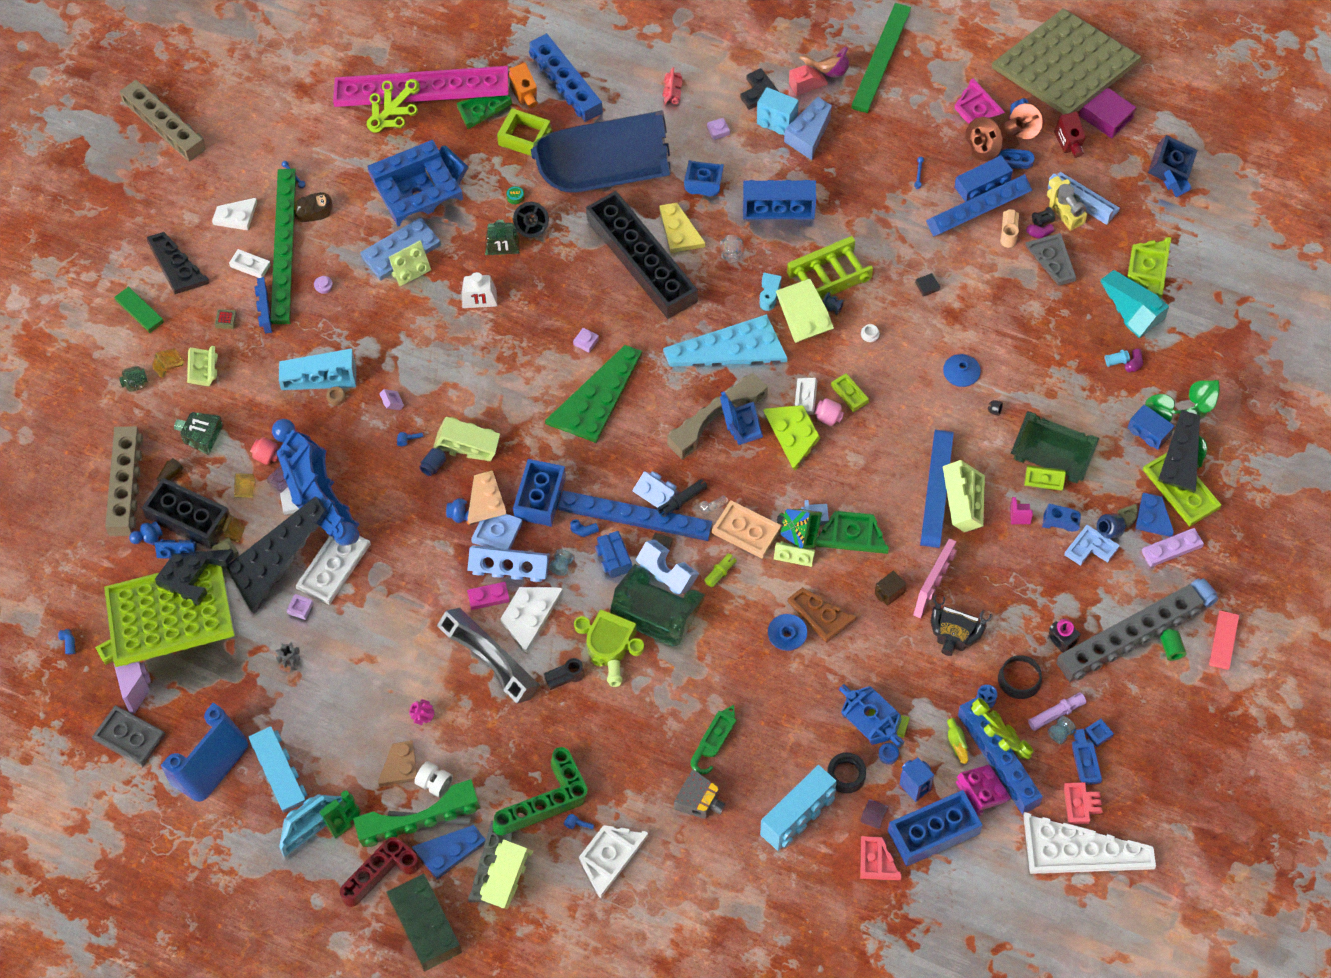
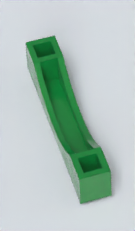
[353,779,481,847]

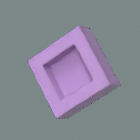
[707,118,730,140]
[573,328,599,353]
[380,389,404,410]
[286,594,314,620]

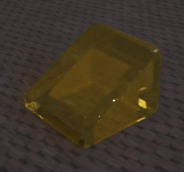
[234,473,256,497]
[223,514,245,542]

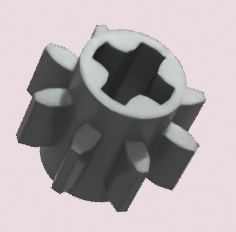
[276,642,301,668]

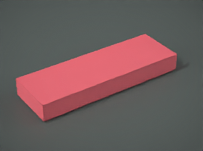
[1209,610,1239,670]

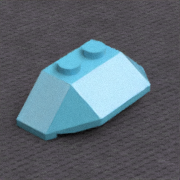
[279,794,347,857]

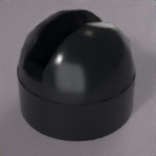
[988,400,1003,416]

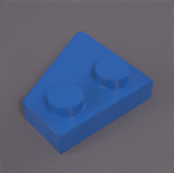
[1135,493,1174,537]

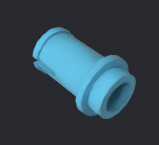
[1105,350,1130,367]

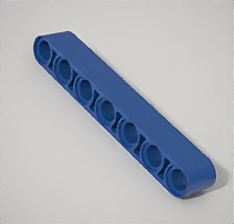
[920,429,954,548]

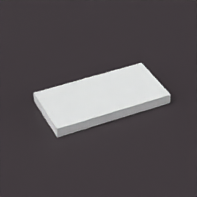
[296,536,371,605]

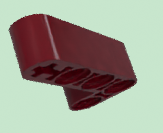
[340,837,419,907]

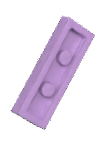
[1142,528,1204,567]

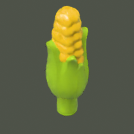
[947,718,969,764]

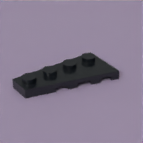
[147,232,209,294]

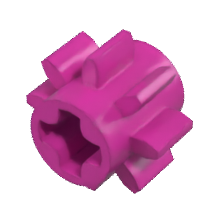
[409,699,434,725]

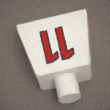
[462,273,497,308]

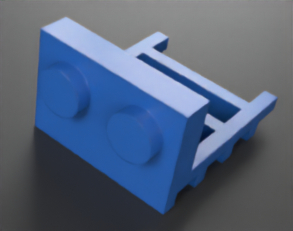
[720,391,763,445]

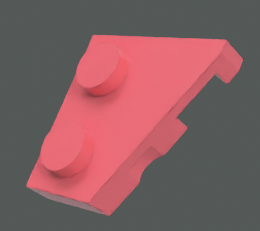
[860,836,901,880]

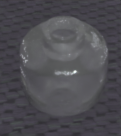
[720,235,744,263]

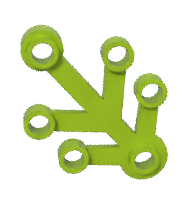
[367,79,421,133]
[971,698,1034,759]

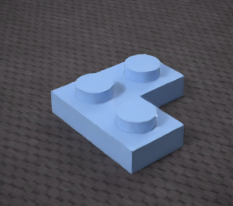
[1065,525,1120,566]

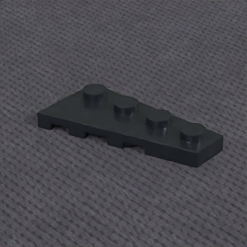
[1158,410,1200,493]

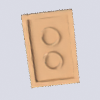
[712,501,781,559]

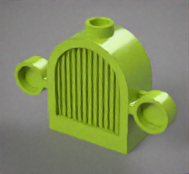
[574,609,644,667]

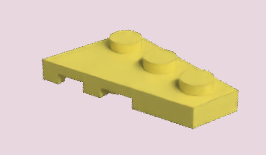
[659,203,705,253]

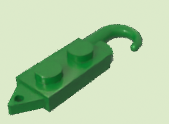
[690,705,737,775]

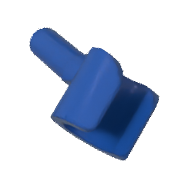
[397,432,423,447]
[564,814,594,829]

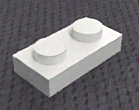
[229,249,271,278]
[795,378,817,415]

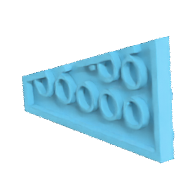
[663,314,787,367]

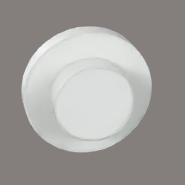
[861,324,880,342]

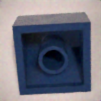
[1148,135,1198,180]

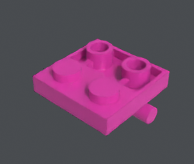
[955,765,1011,816]

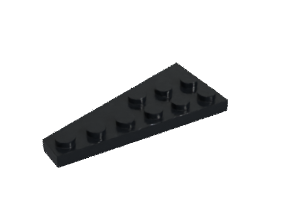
[226,496,328,613]

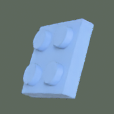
[471,514,522,549]

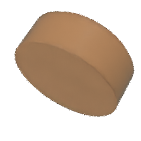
[326,387,346,406]

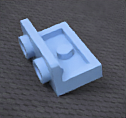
[632,471,680,508]

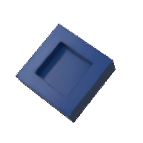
[1084,719,1114,747]

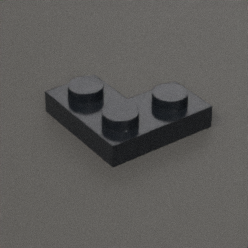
[740,68,779,110]

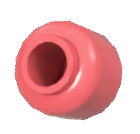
[250,437,278,465]

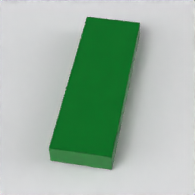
[114,286,164,333]

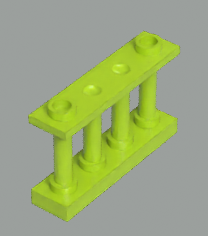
[787,236,873,300]

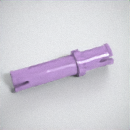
[1028,692,1086,731]

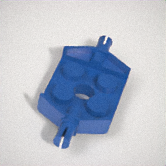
[839,684,905,748]

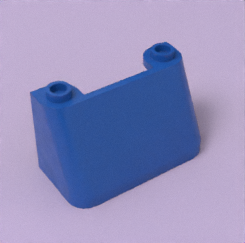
[161,703,248,802]

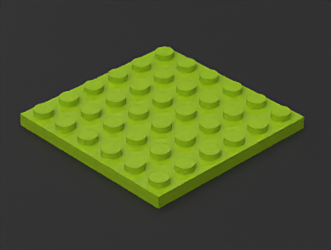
[104,564,235,667]

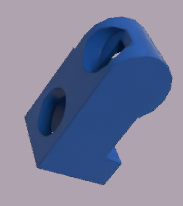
[1042,504,1081,532]

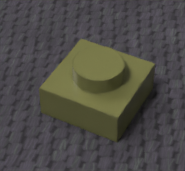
[212,537,239,558]

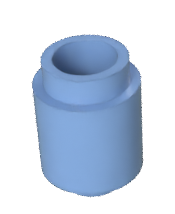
[1191,578,1219,608]

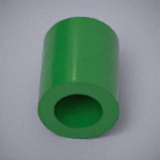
[1160,629,1187,661]

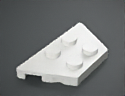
[501,587,563,653]
[579,825,648,898]

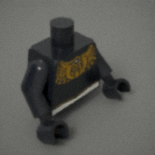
[930,594,993,656]

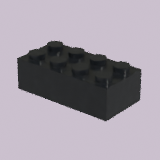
[142,478,232,549]

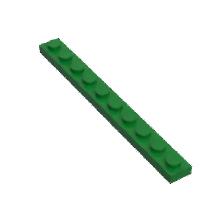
[271,169,296,324]

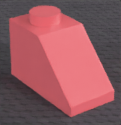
[789,65,828,96]

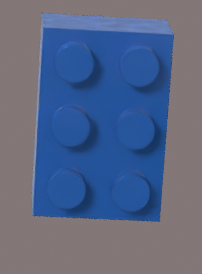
[513,459,566,527]

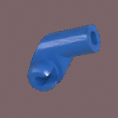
[58,629,75,655]

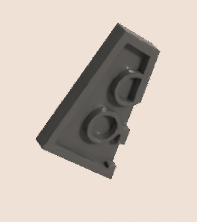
[1025,233,1076,286]

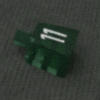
[485,220,520,255]
[174,412,223,455]

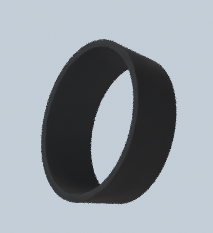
[998,655,1042,699]

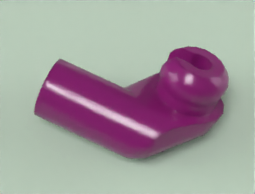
[1026,224,1054,239]
[1125,349,1143,373]

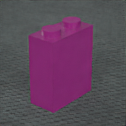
[1079,88,1136,139]

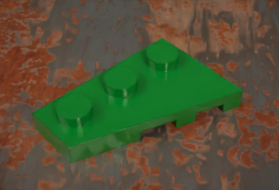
[457,93,512,130]

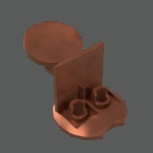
[965,103,1045,161]

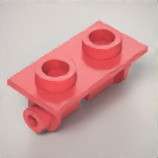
[662,67,682,105]

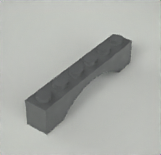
[437,608,540,703]

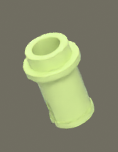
[607,660,623,687]

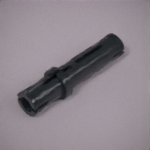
[658,479,707,517]

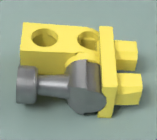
[1047,176,1087,231]

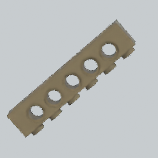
[119,80,205,162]
[105,426,143,536]

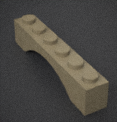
[667,373,768,460]

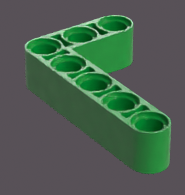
[492,747,588,835]

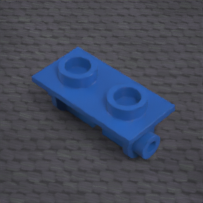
[154,539,197,558]

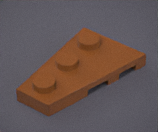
[787,587,856,643]

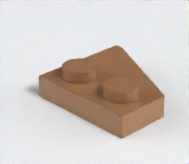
[378,740,417,787]

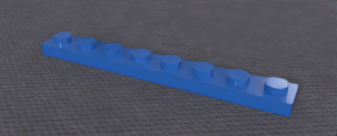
[558,490,712,541]

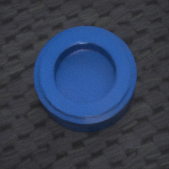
[878,743,899,765]

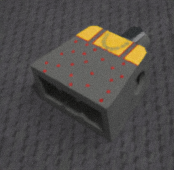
[674,769,726,819]

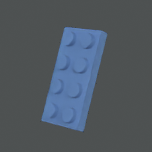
[360,217,441,281]

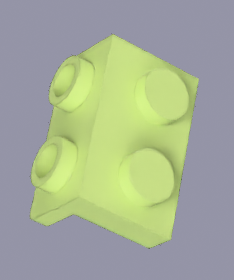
[187,346,218,386]

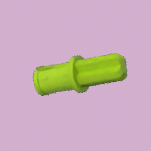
[704,553,737,587]

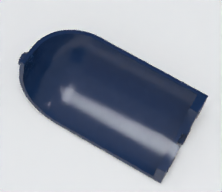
[531,110,671,193]

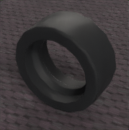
[827,752,866,794]

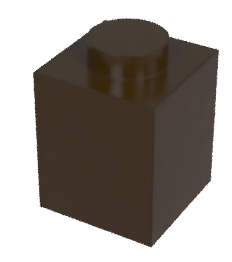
[875,570,907,606]

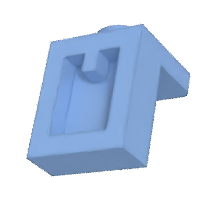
[801,500,829,525]

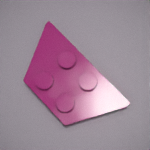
[955,78,1010,124]

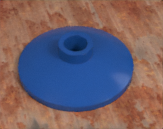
[943,354,981,387]
[768,614,807,651]

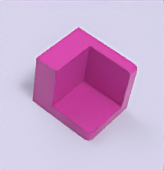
[1010,497,1033,524]

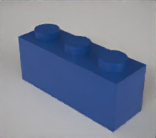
[954,156,1013,202]

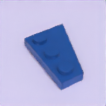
[412,825,486,880]

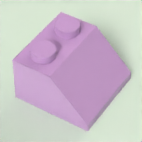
[114,661,151,714]

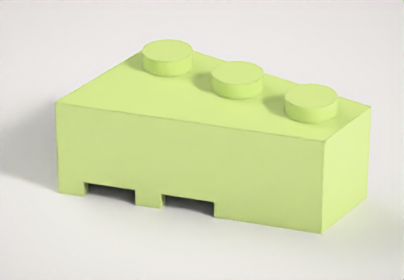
[480,840,533,909]

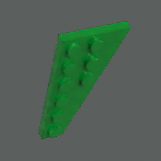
[545,345,642,443]

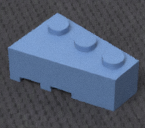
[784,97,832,160]

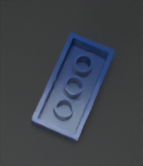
[743,180,816,219]
[888,790,983,867]

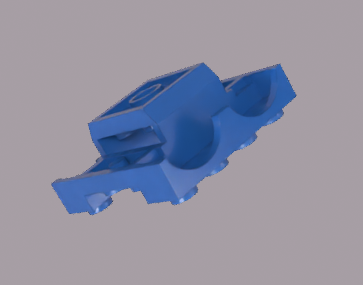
[367,140,463,227]

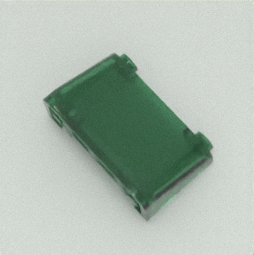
[1010,411,1100,484]
[610,564,705,646]

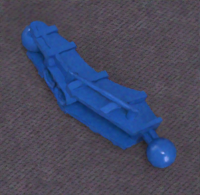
[272,419,359,546]

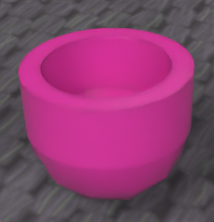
[1057,619,1074,636]

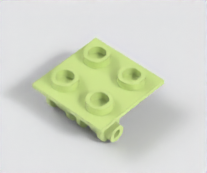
[389,241,431,286]

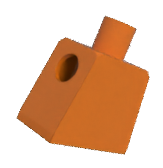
[509,62,538,108]

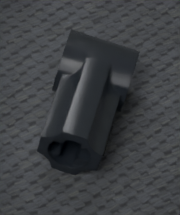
[543,658,584,690]

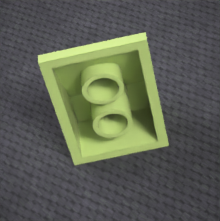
[776,279,834,343]

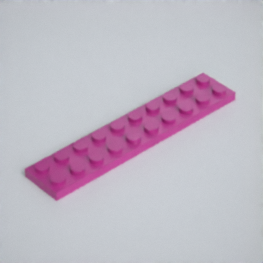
[333,66,509,107]

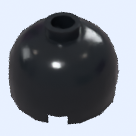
[513,201,549,238]

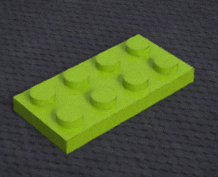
[1143,453,1222,527]

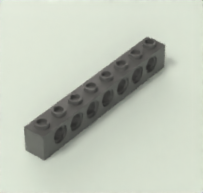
[1056,584,1204,682]

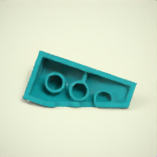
[1100,270,1169,338]

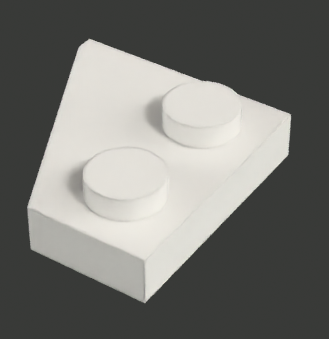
[212,198,257,230]

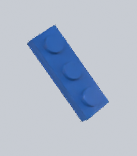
[254,277,272,334]

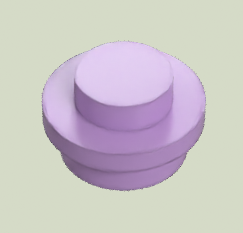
[314,276,333,294]

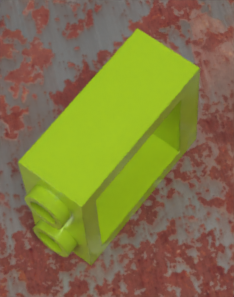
[497,108,553,156]

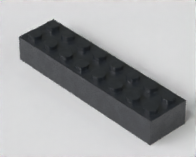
[586,191,698,319]

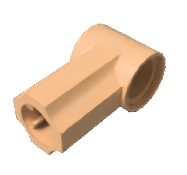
[1000,209,1019,248]

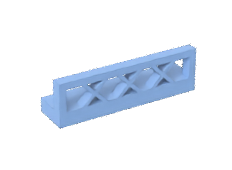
[1048,172,1120,225]

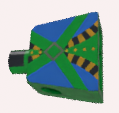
[777,509,822,548]

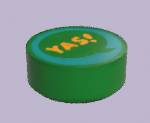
[506,186,524,204]

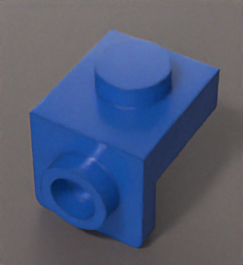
[1164,170,1192,197]

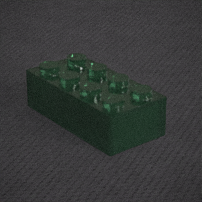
[386,874,462,972]

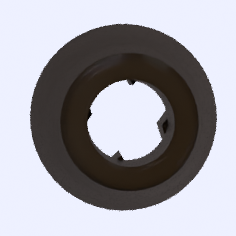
[156,458,184,482]

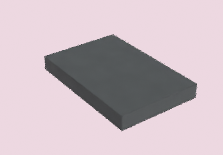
[92,705,166,767]

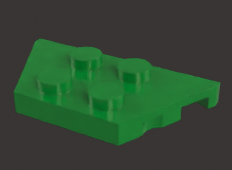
[815,511,889,554]

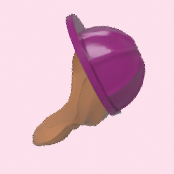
[799,46,849,78]

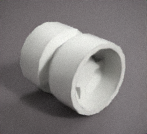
[415,761,453,798]

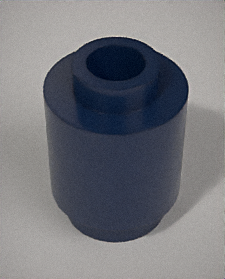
[419,448,447,476]

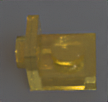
[152,348,184,378]

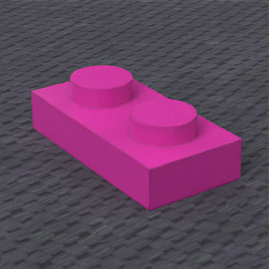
[467,582,510,610]

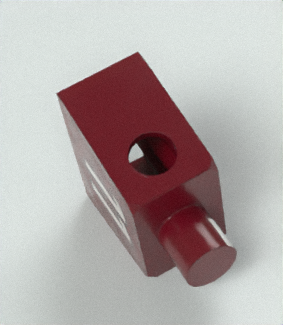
[1054,111,1086,158]

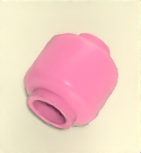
[814,398,844,426]

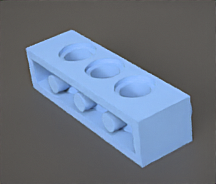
[468,545,550,582]

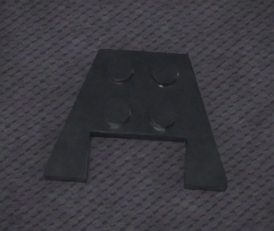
[155,549,235,605]

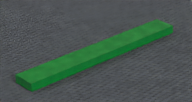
[851,3,911,113]

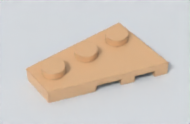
[468,471,506,524]

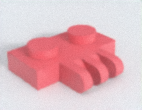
[1064,783,1103,825]

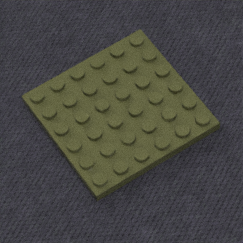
[992,8,1141,115]

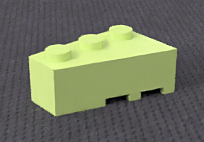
[433,417,500,461]
[943,460,985,532]

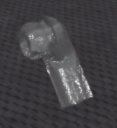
[699,495,728,514]

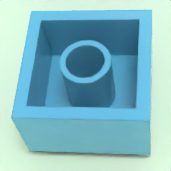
[757,87,799,135]

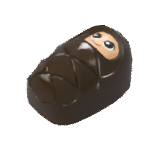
[294,192,333,222]

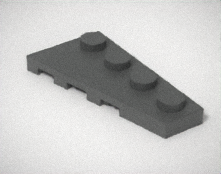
[468,820,512,902]

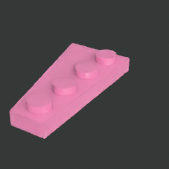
[914,539,957,619]

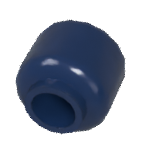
[1096,513,1126,539]

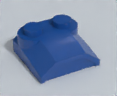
[684,160,724,196]

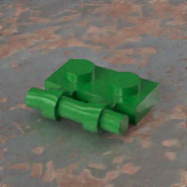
[319,791,361,839]

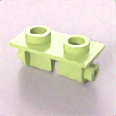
[774,541,815,567]

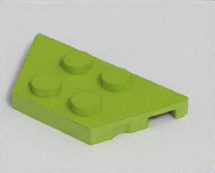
[1127,237,1171,298]
[763,405,820,470]

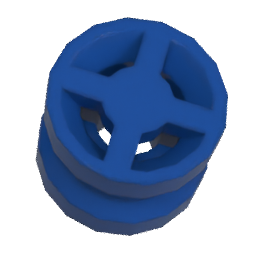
[976,685,997,708]

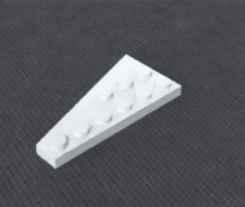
[1023,812,1156,874]

